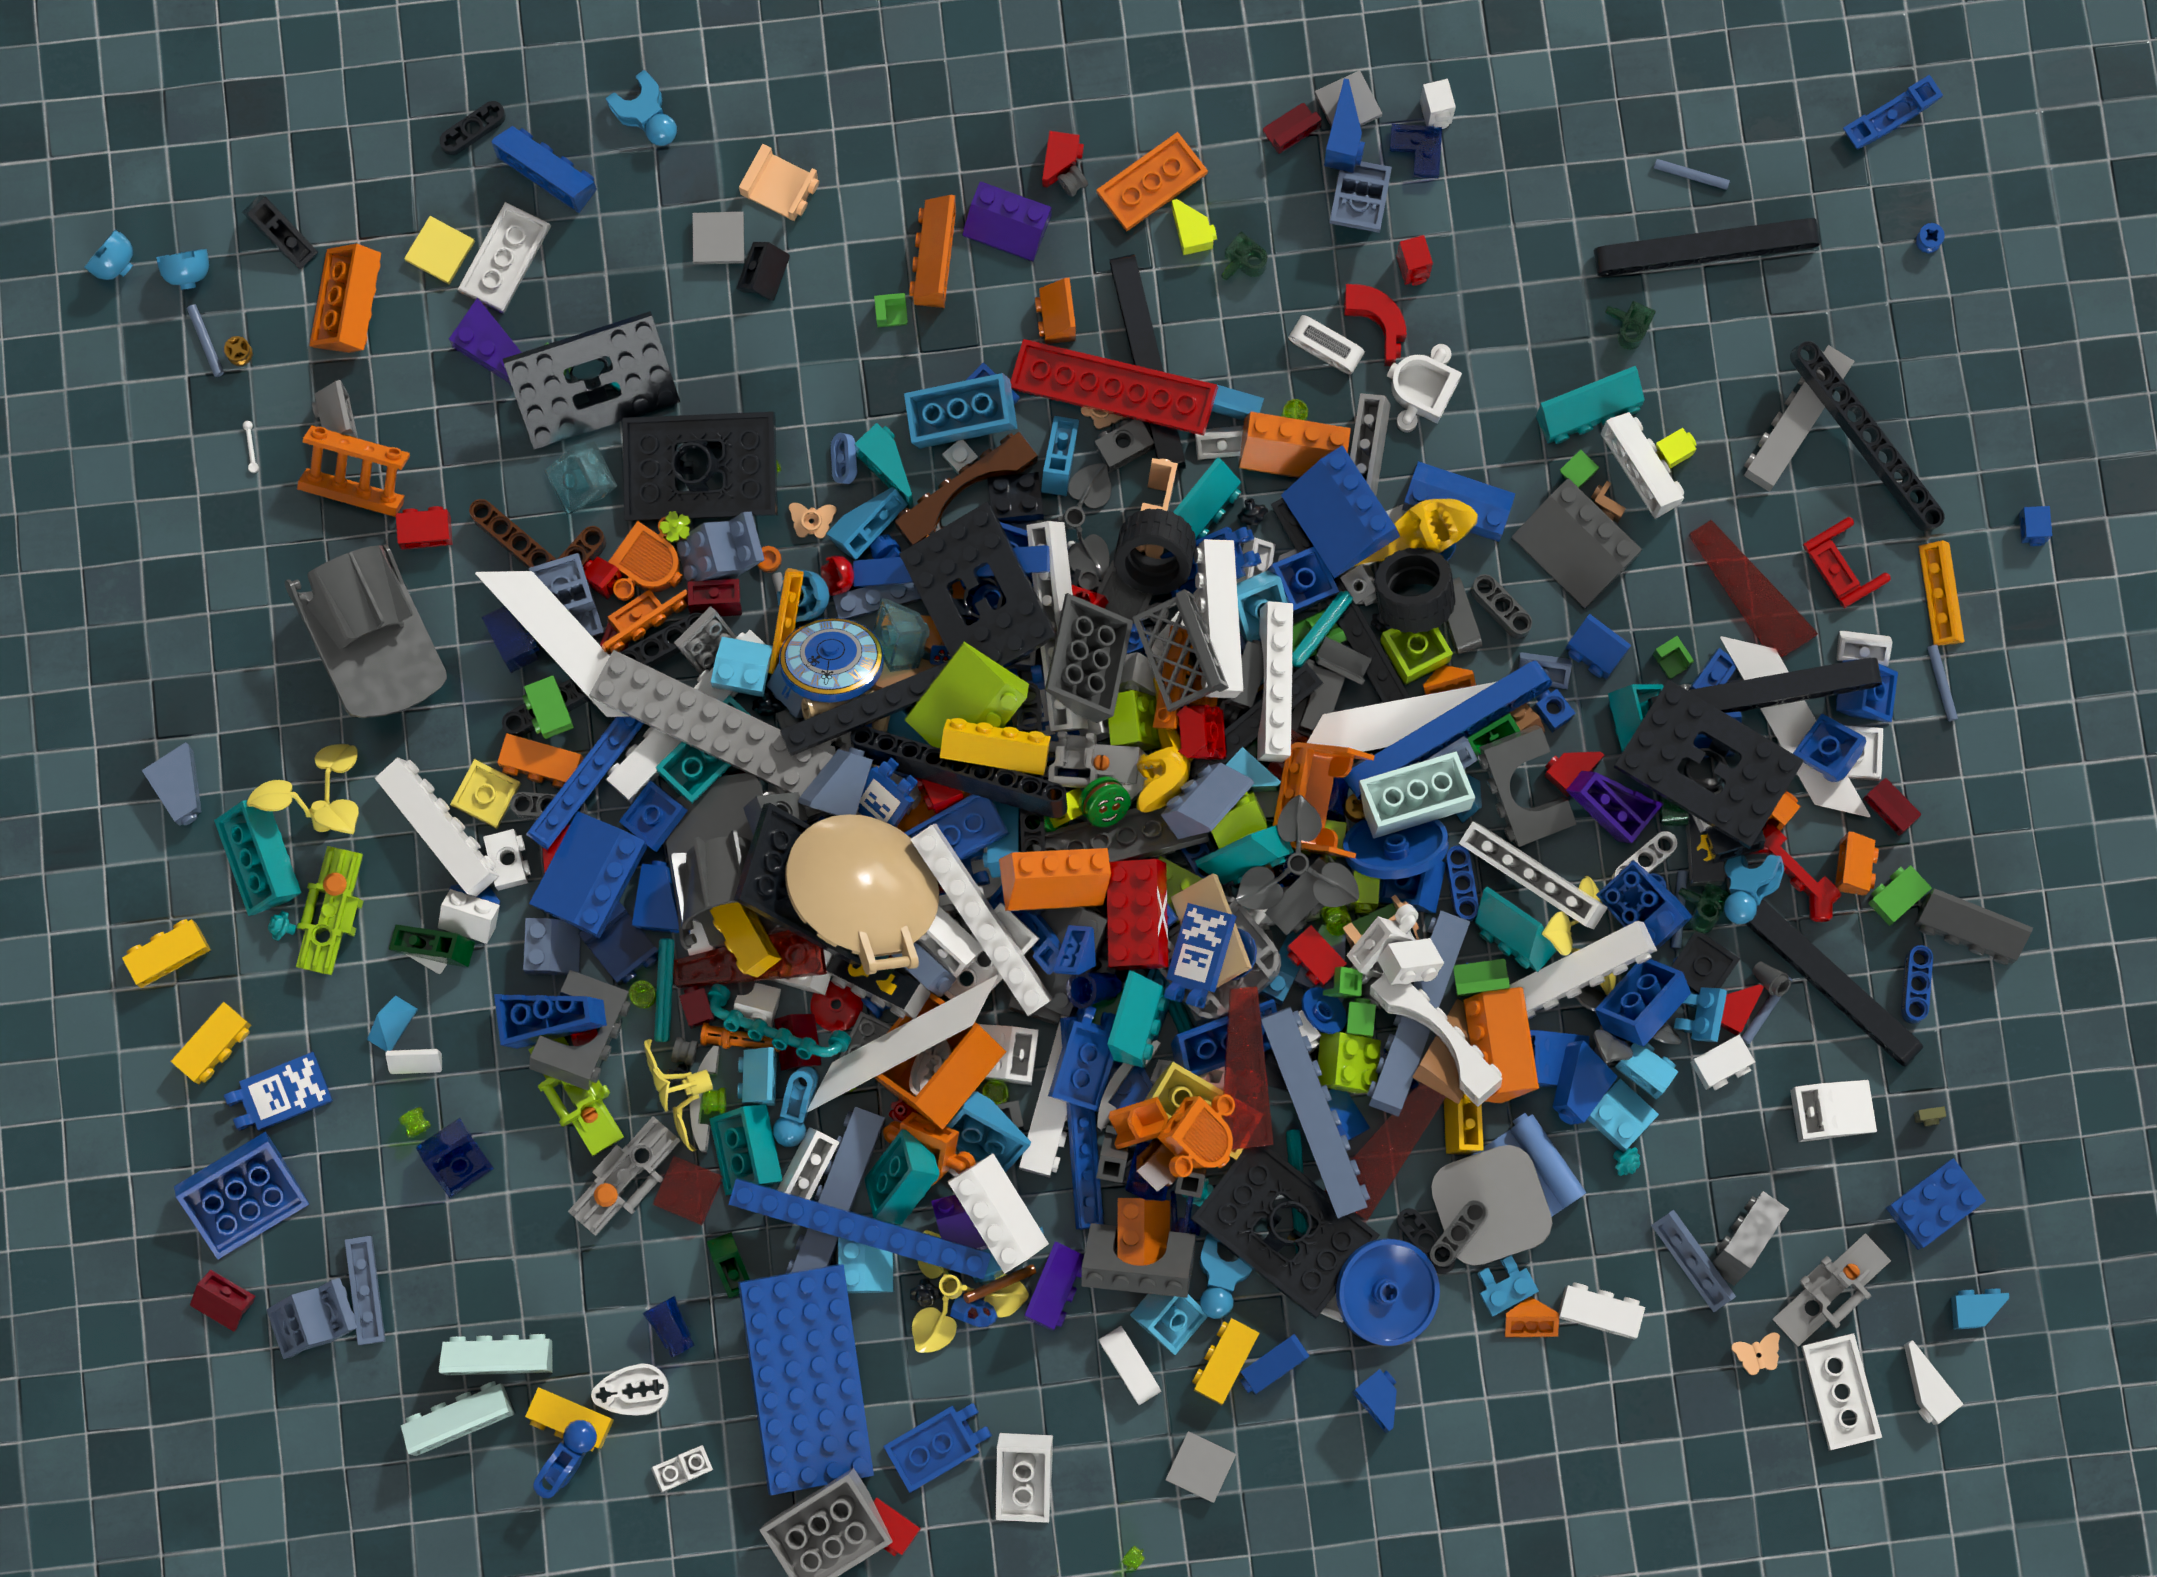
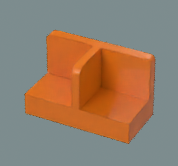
[1108,1097,1168,1150]

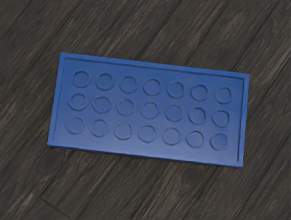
[738,1264,874,1495]

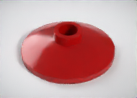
[810,981,863,1032]

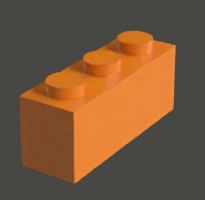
[497,733,583,789]

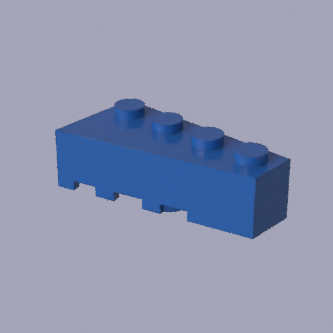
[494,994,607,1049]

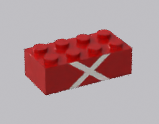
[1107,859,1169,971]

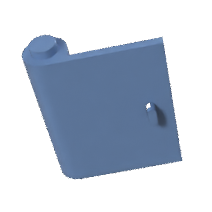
[1471,1113,1586,1216]

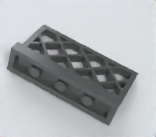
[1132,589,1229,712]

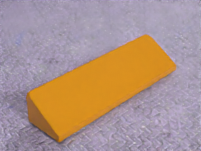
[1919,540,1964,646]
[768,568,804,674]

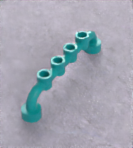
[707,984,852,1060]

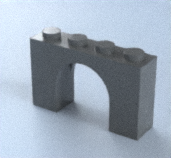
[1224,640,1345,735]
[1478,725,1577,847]
[529,970,631,1090]
[1096,1125,1206,1198]
[1082,1223,1196,1298]

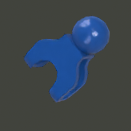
[533,1420,597,1498]

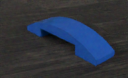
[1843,75,1943,150]
[988,884,1062,975]

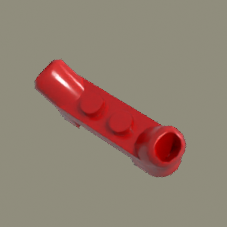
[1749,822,1842,922]

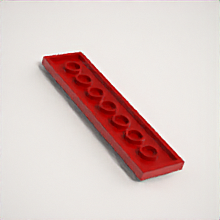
[1010,339,1218,436]

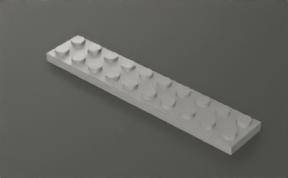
[589,650,833,796]

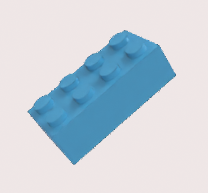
[904,373,1018,449]

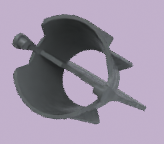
[285,545,447,718]
[666,773,780,950]

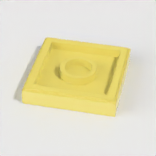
[404,216,475,284]
[450,759,521,829]

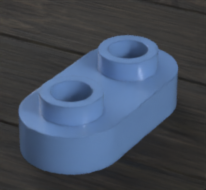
[831,433,857,484]

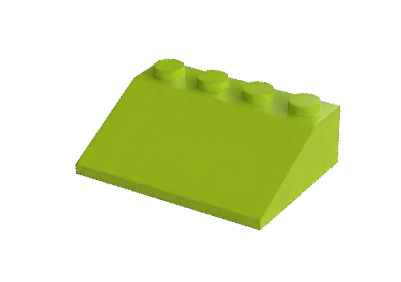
[905,642,1029,749]

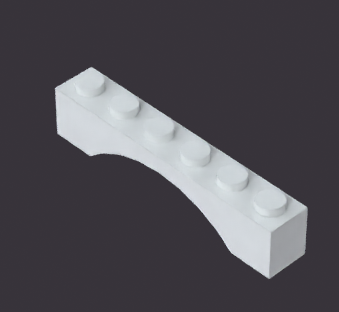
[1257,601,1293,763]
[1370,974,1502,1107]

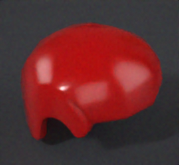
[821,555,854,596]

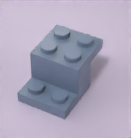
[1330,161,1392,233]
[676,512,765,585]
[529,553,604,638]
[266,1278,357,1359]

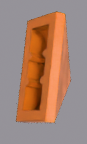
[1423,665,1476,695]
[1505,1296,1559,1337]

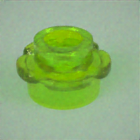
[1121,1545,1145,1570]

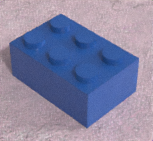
[1595,959,1691,1047]
[1886,1158,1986,1250]

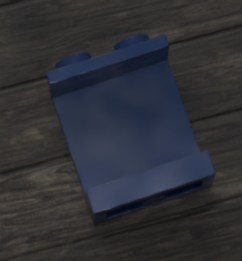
[578,901,659,986]

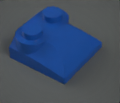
[1793,714,1867,782]

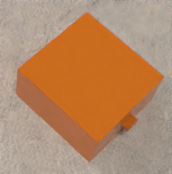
[874,993,1006,1130]

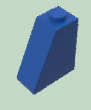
[632,861,690,934]
[1552,1040,1618,1125]
[1239,1334,1309,1395]

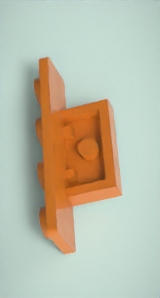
[602,589,688,655]

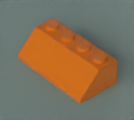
[909,195,956,308]
[309,243,381,353]
[1238,412,1351,478]
[999,848,1111,911]
[1464,987,1539,1104]

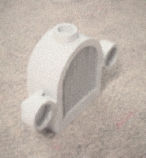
[1387,344,1462,433]
[1346,904,1419,984]

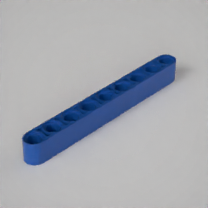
[1343,661,1552,800]

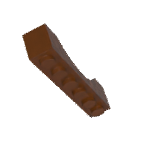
[895,432,1038,547]

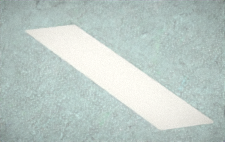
[475,571,628,717]
[1720,636,1870,817]
[1307,682,1496,752]
[807,975,998,1112]

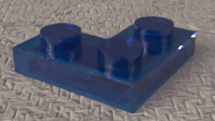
[1390,124,1442,179]

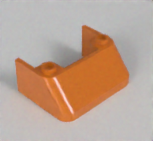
[1273,742,1375,859]

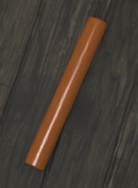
[963,1264,1036,1304]

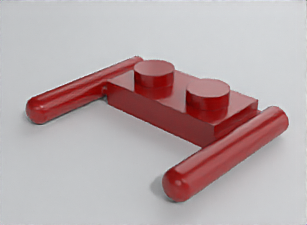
[1803,517,1891,609]

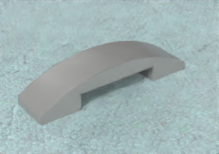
[1097,1040,1161,1133]
[690,1046,721,1153]

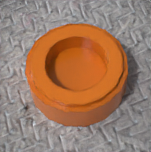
[757,546,782,573]

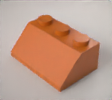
[1117,1198,1170,1266]

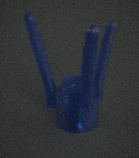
[1170,1185,1216,1236]

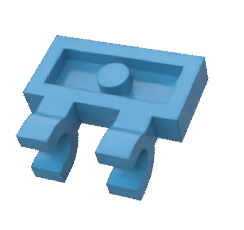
[1674,987,1727,1042]
[1477,1255,1539,1317]

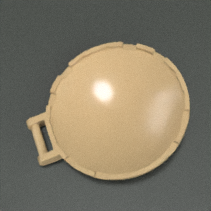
[785,814,939,975]

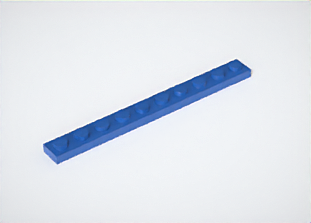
[728,1178,992,1280]

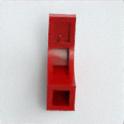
[1344,284,1407,366]

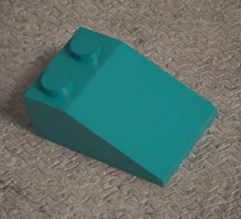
[855,423,914,509]

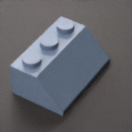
[1161,763,1254,839]

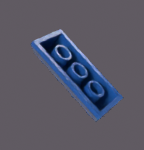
[491,126,597,213]
[1402,461,1515,542]
[1171,999,1277,1076]

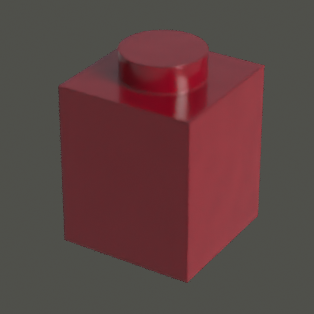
[679,986,716,1029]

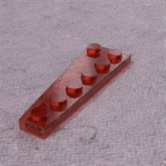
[1689,520,1818,658]
[673,930,827,988]
[1222,986,1274,1150]
[1324,1083,1445,1221]

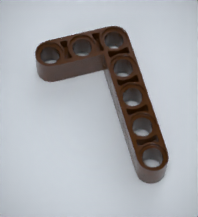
[469,499,606,569]

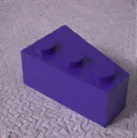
[449,297,522,384]
[1566,771,1663,843]

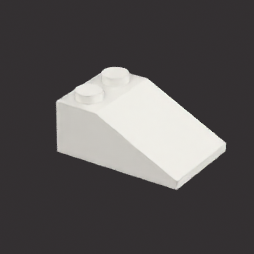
[996,1433,1053,1523]

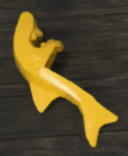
[1355,499,1478,566]
[1136,678,1194,813]

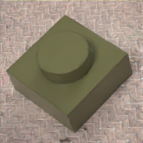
[1914,1106,1946,1127]

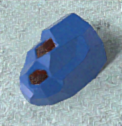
[950,1293,998,1328]

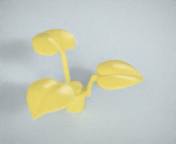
[247,744,359,834]
[1542,876,1617,995]
[644,1039,713,1152]
[912,1230,1029,1353]

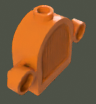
[608,516,683,601]
[1157,1094,1235,1177]
[883,1112,976,1185]

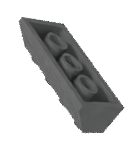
[1914,888,2033,965]

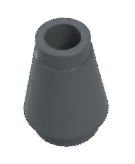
[1752,962,1791,997]

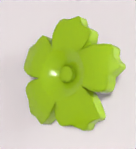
[659,511,691,543]

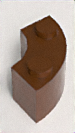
[1136,1118,1177,1192]

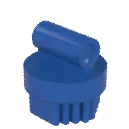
[869,534,901,559]

